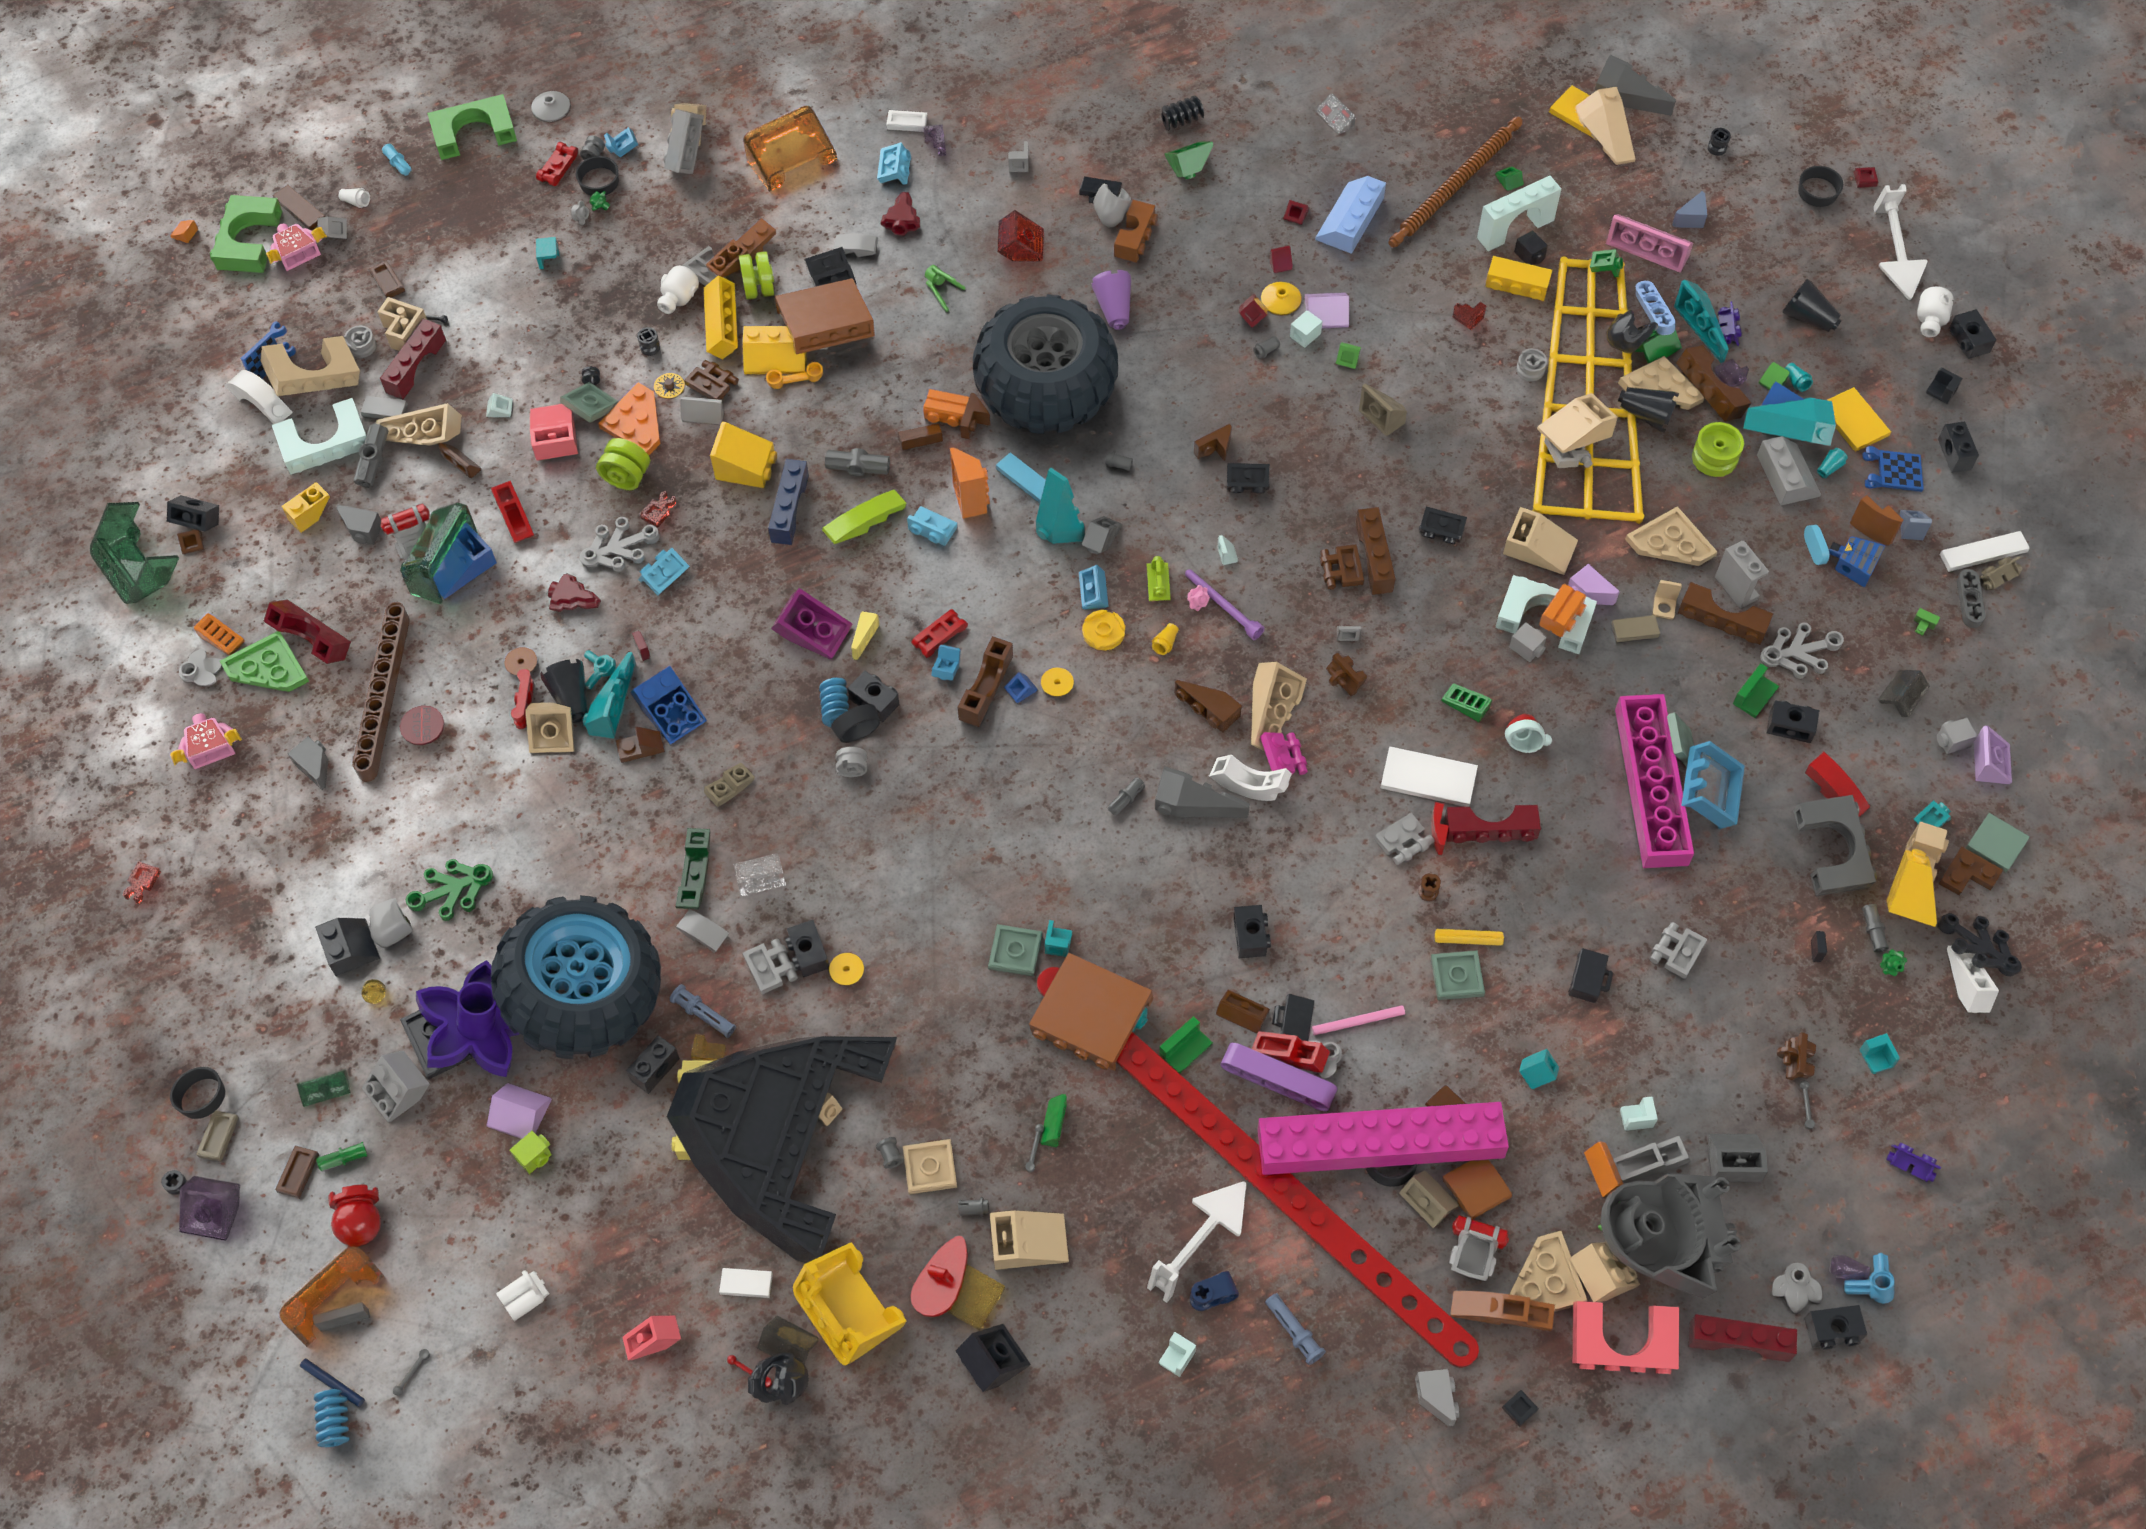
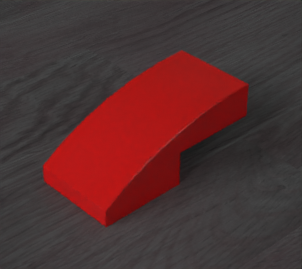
[1431,802,1449,855]

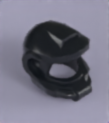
[1607,310,1658,354]
[748,1353,809,1405]

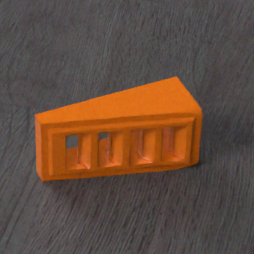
[194,613,245,656]

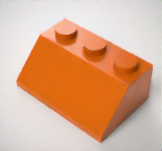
[950,447,990,519]

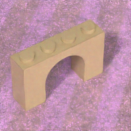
[260,336,360,396]

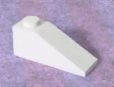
[1947,946,1999,1013]

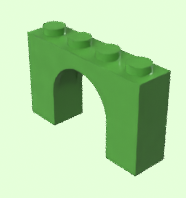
[427,94,517,160]
[210,195,283,273]

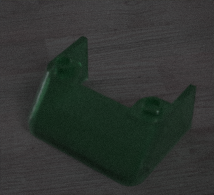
[90,502,179,604]
[400,502,479,604]

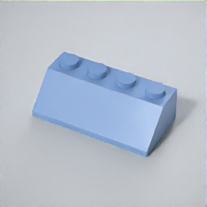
[1315,176,1386,254]

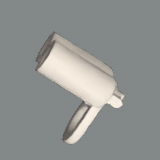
[496,1270,549,1322]

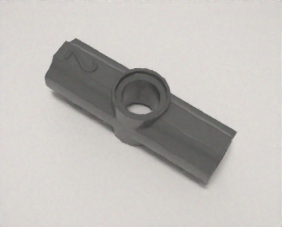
[354,423,389,488]
[825,448,890,476]

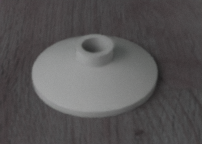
[531,91,570,122]

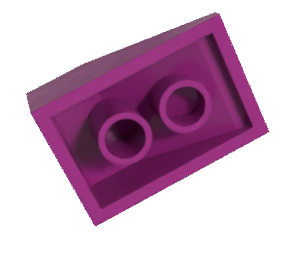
[771,588,853,659]

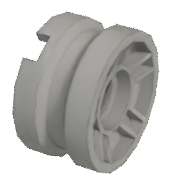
[344,325,376,358]
[1516,348,1547,381]
[836,747,867,777]

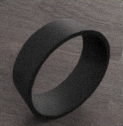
[575,156,619,196]
[1798,166,1844,207]
[831,704,880,743]
[170,1067,225,1119]
[1366,1164,1417,1187]

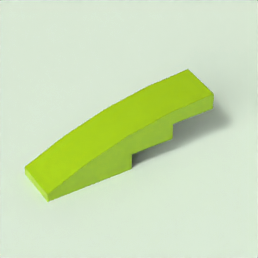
[822,490,906,544]

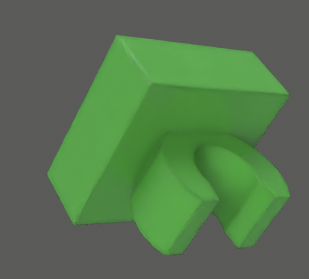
[1336,342,1361,369]
[1913,608,1940,635]

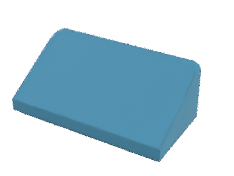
[1079,565,1108,610]

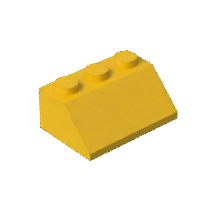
[743,326,807,374]

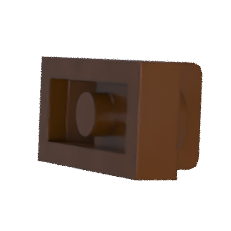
[960,393,990,439]
[1194,424,1232,461]
[615,726,665,763]

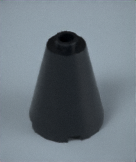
[1782,279,1842,332]
[1617,387,1679,433]
[540,659,588,723]

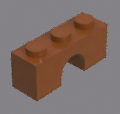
[1114,200,1158,263]

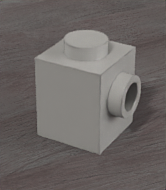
[1509,622,1546,662]
[1937,718,1977,754]

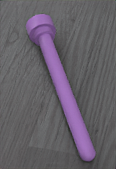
[1185,569,1265,640]

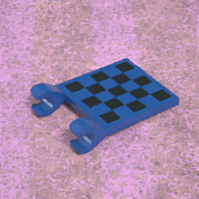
[240,321,296,379]
[1863,446,1924,492]

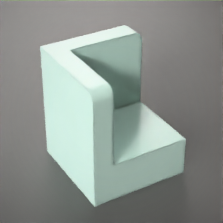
[1290,311,1323,348]
[1620,1097,1658,1131]
[1159,1332,1196,1377]

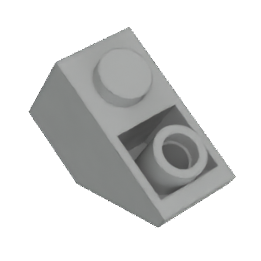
[1415,1369,1459,1426]

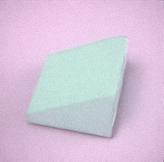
[486,393,513,417]
[1217,535,1238,565]

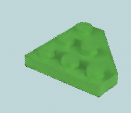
[220,631,309,692]

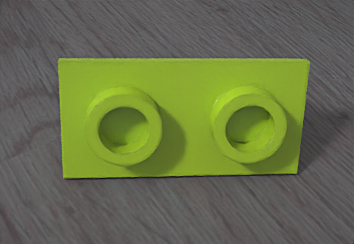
[1147,556,1170,601]

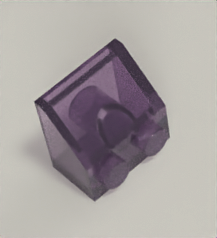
[179,1176,240,1241]

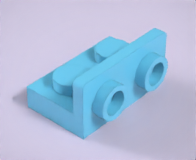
[877,143,911,185]
[907,506,958,546]
[638,548,690,595]

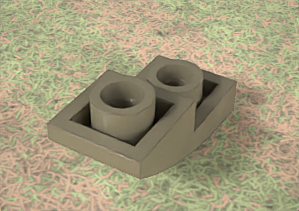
[704,763,755,807]

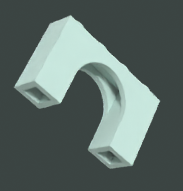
[1477,176,1561,251]
[272,398,367,475]
[1495,575,1597,654]

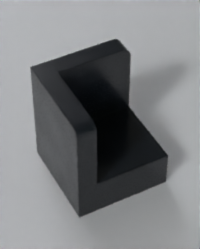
[1926,367,1963,404]

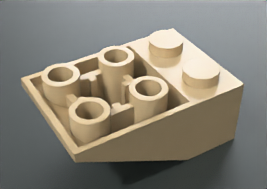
[1537,393,1618,453]
[1503,507,1578,575]
[990,1211,1069,1270]

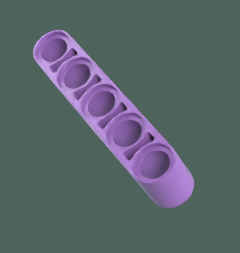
[1220,1043,1338,1111]

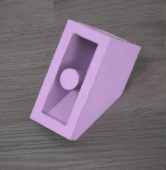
[1568,564,1620,605]

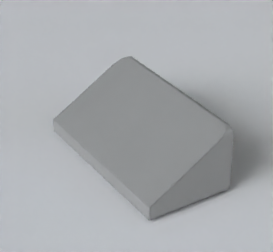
[680,397,724,425]

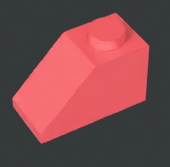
[622,1315,681,1360]

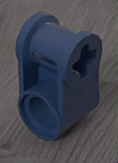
[1190,1271,1239,1311]

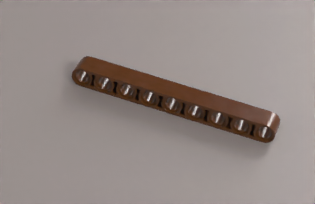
[352,602,410,782]

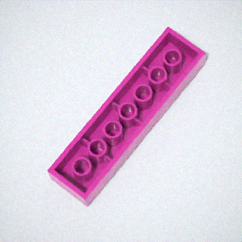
[1615,694,1694,868]

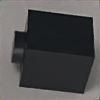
[1514,230,1548,265]

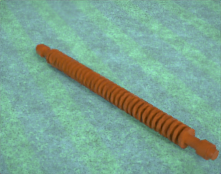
[1388,116,1523,248]

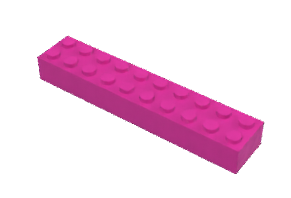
[1257,1102,1509,1175]

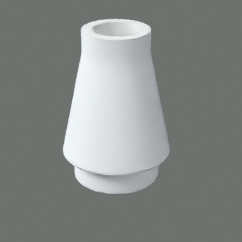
[339,188,370,208]

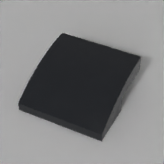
[804,247,857,287]

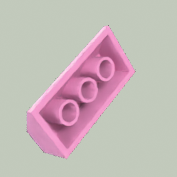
[1606,214,1693,273]

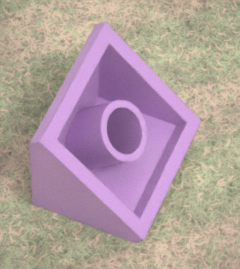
[1305,293,1349,328]
[1974,725,2012,784]
[487,1083,552,1139]

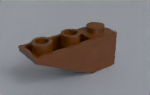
[1174,680,1242,733]

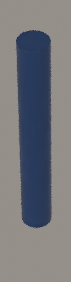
[300,1358,365,1407]

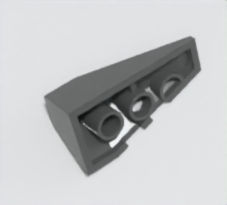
[1594,55,1676,116]
[1155,766,1250,818]

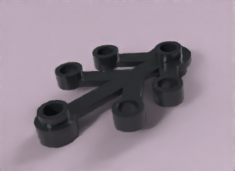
[1937,913,2022,977]

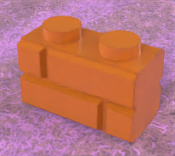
[923,389,969,427]
[1539,584,1587,637]

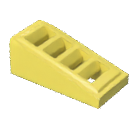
[851,611,879,660]

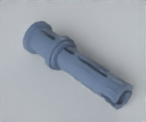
[670,984,736,1038]
[1265,1293,1326,1365]

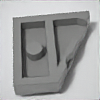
[682,246,726,286]

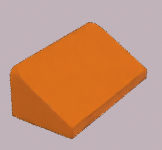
[1584,1141,1623,1197]

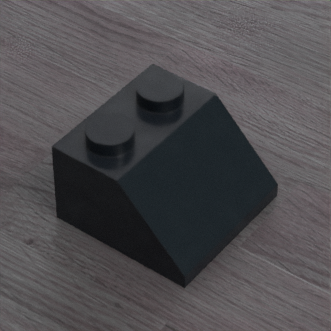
[315,918,380,976]
[956,1324,1031,1392]

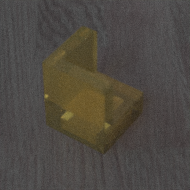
[691,1034,726,1061]

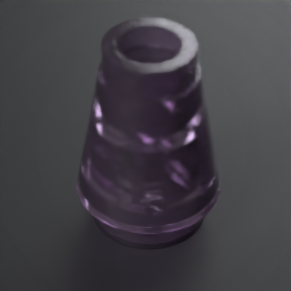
[1830,1254,1870,1280]

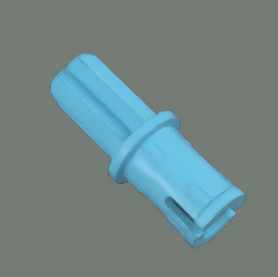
[382,144,411,176]

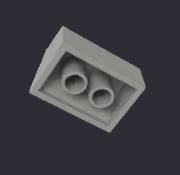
[664,109,704,174]
[1757,436,1821,506]

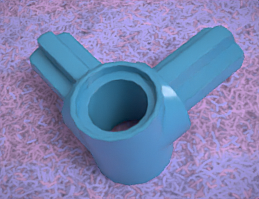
[1844,1253,1895,1304]

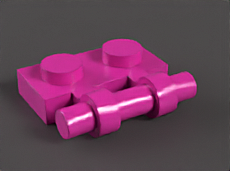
[1260,732,1308,775]

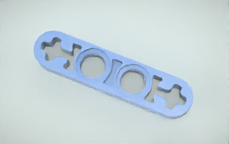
[1635,281,1675,335]

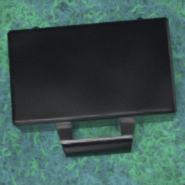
[1079,176,1122,204]
[1568,948,1613,1003]
[1272,994,1315,1041]

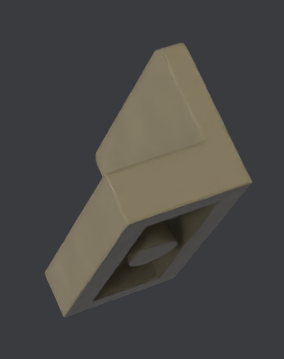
[1399,1171,1459,1228]

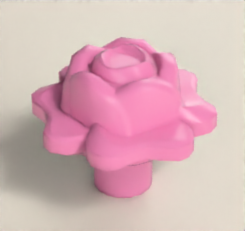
[1187,585,1210,611]

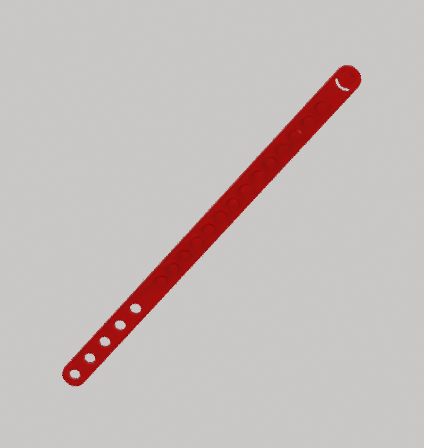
[1037,967,1479,1368]

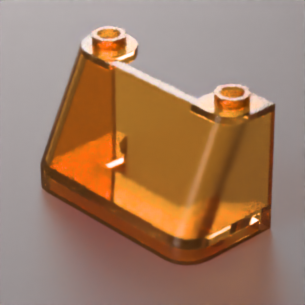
[743,106,837,192]
[278,1246,384,1347]

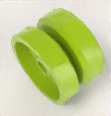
[739,251,774,300]
[1692,422,1744,477]
[596,438,651,490]

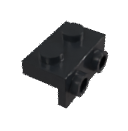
[1227,463,1270,494]
[1419,506,1467,545]

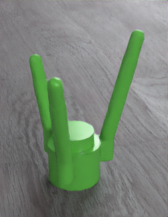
[925,265,965,312]

